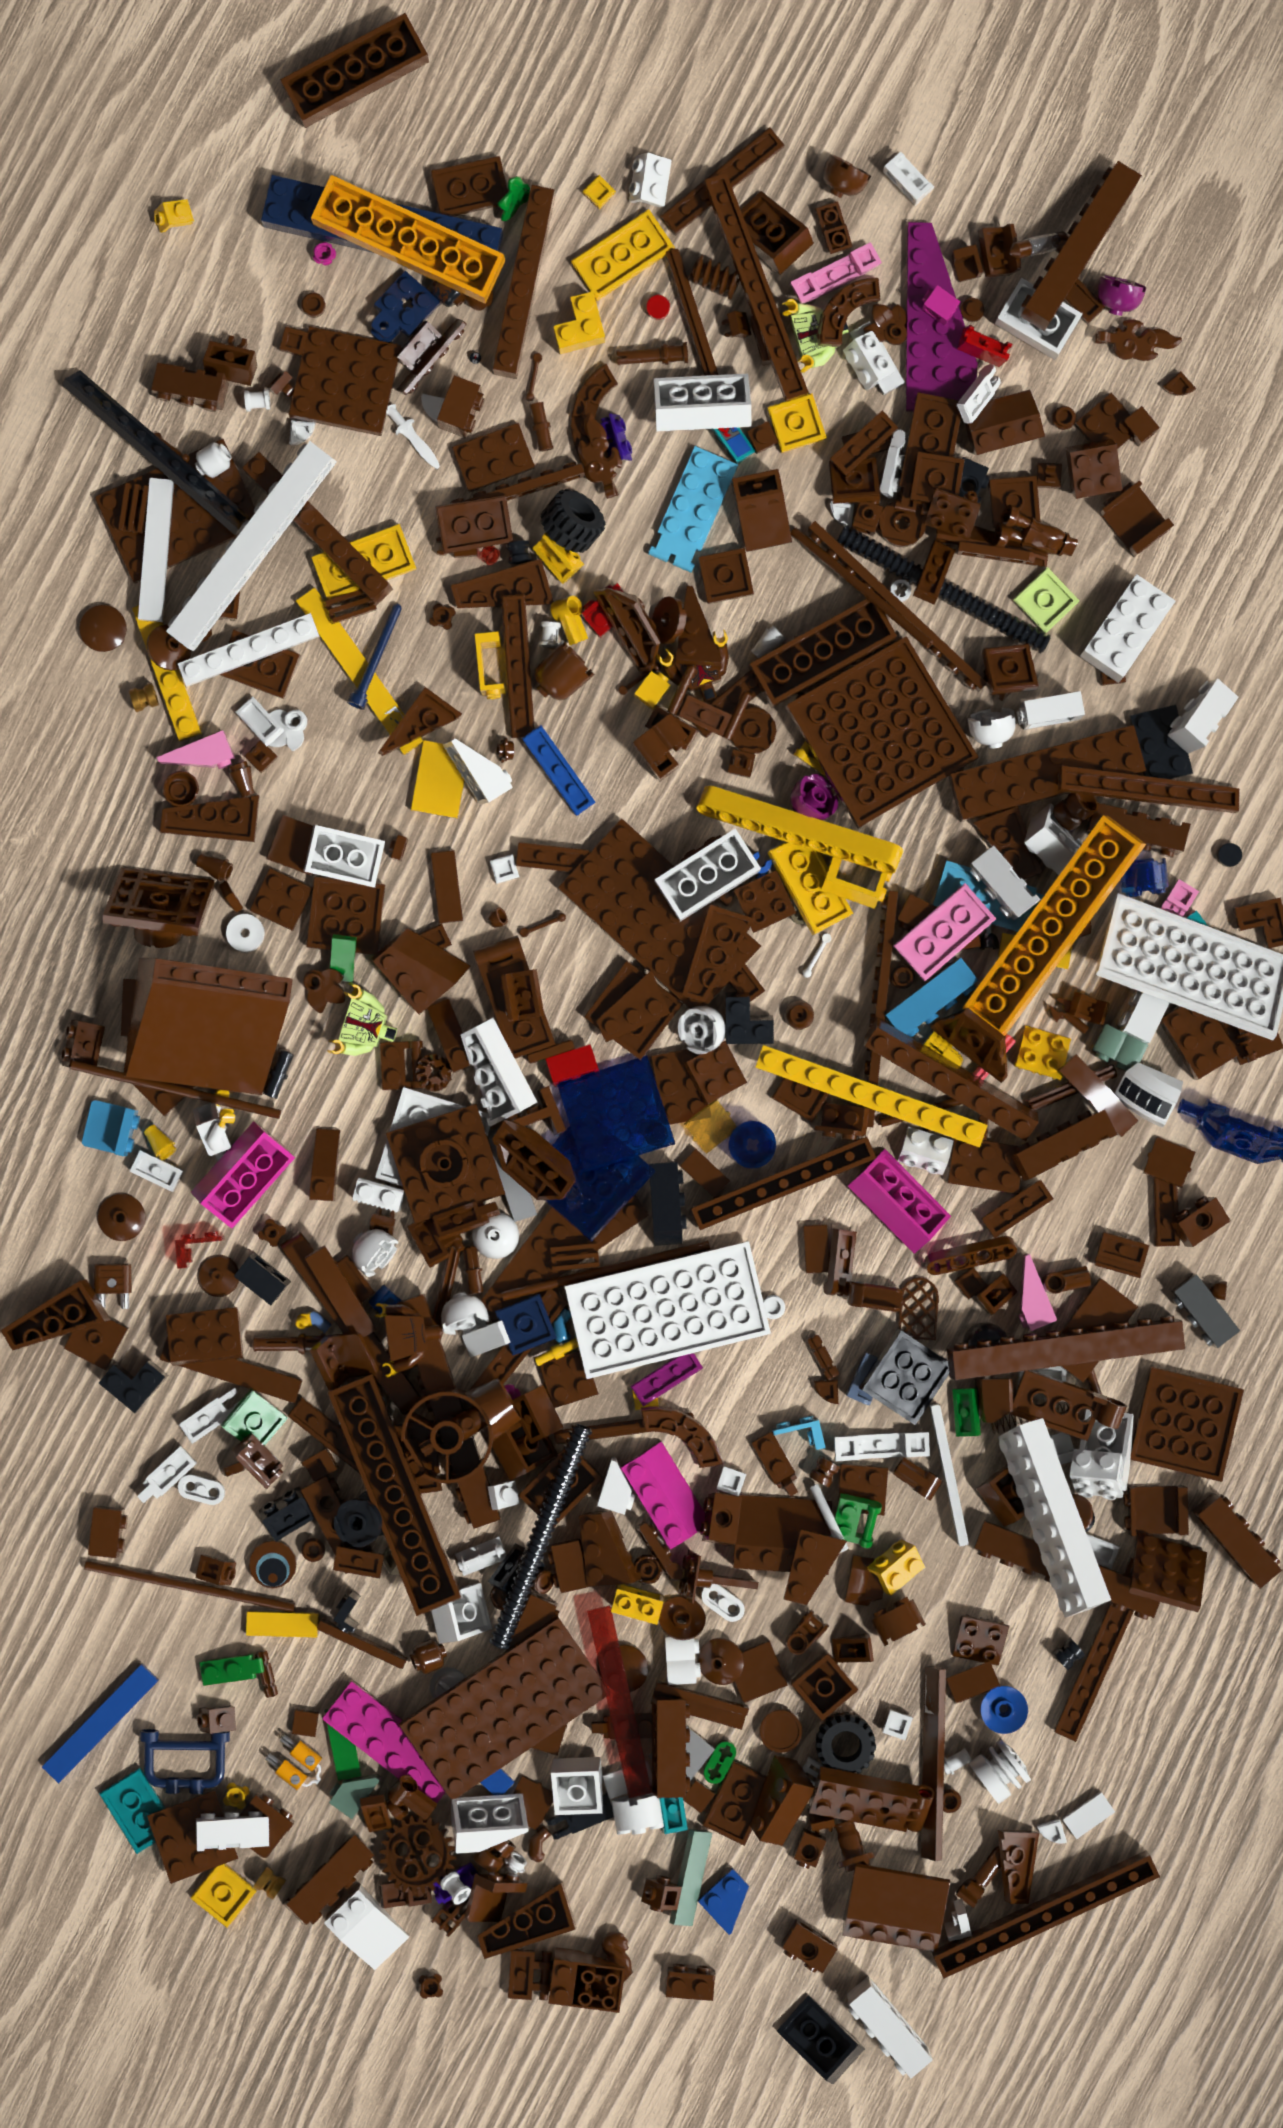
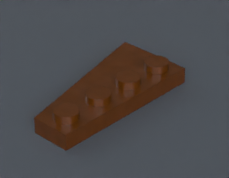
[451,559,554,608]
[682,905,755,1003]

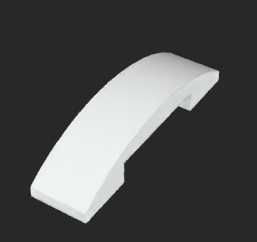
[834,1432,930,1461]

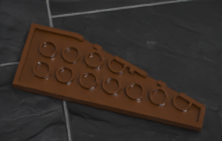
[481,1157,649,1322]

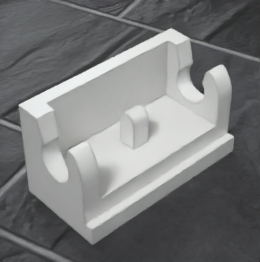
[883,152,934,206]

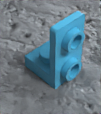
[772,1416,826,1450]

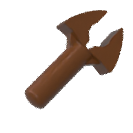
[1049,998,1089,1034]

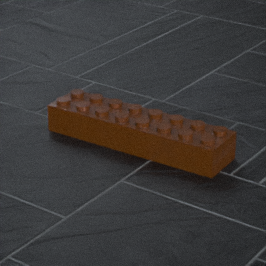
[949,725,1146,822]

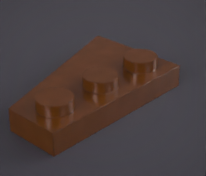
[596,970,671,1043]

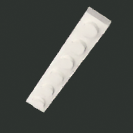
[178,613,320,687]

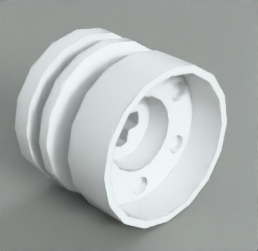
[969,1739,1031,1804]

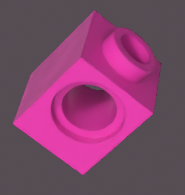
[922,285,961,325]

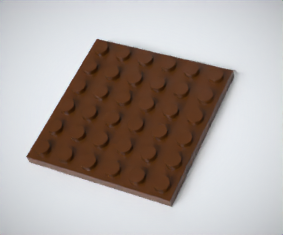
[785,636,979,828]

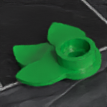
[498,176,530,221]

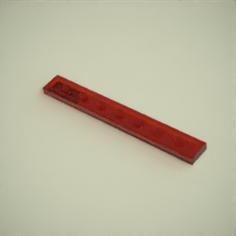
[587,1605,652,1798]

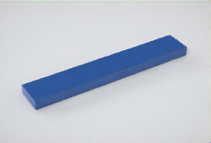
[42,1663,159,1784]

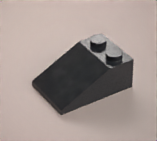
[777,1995,865,2084]

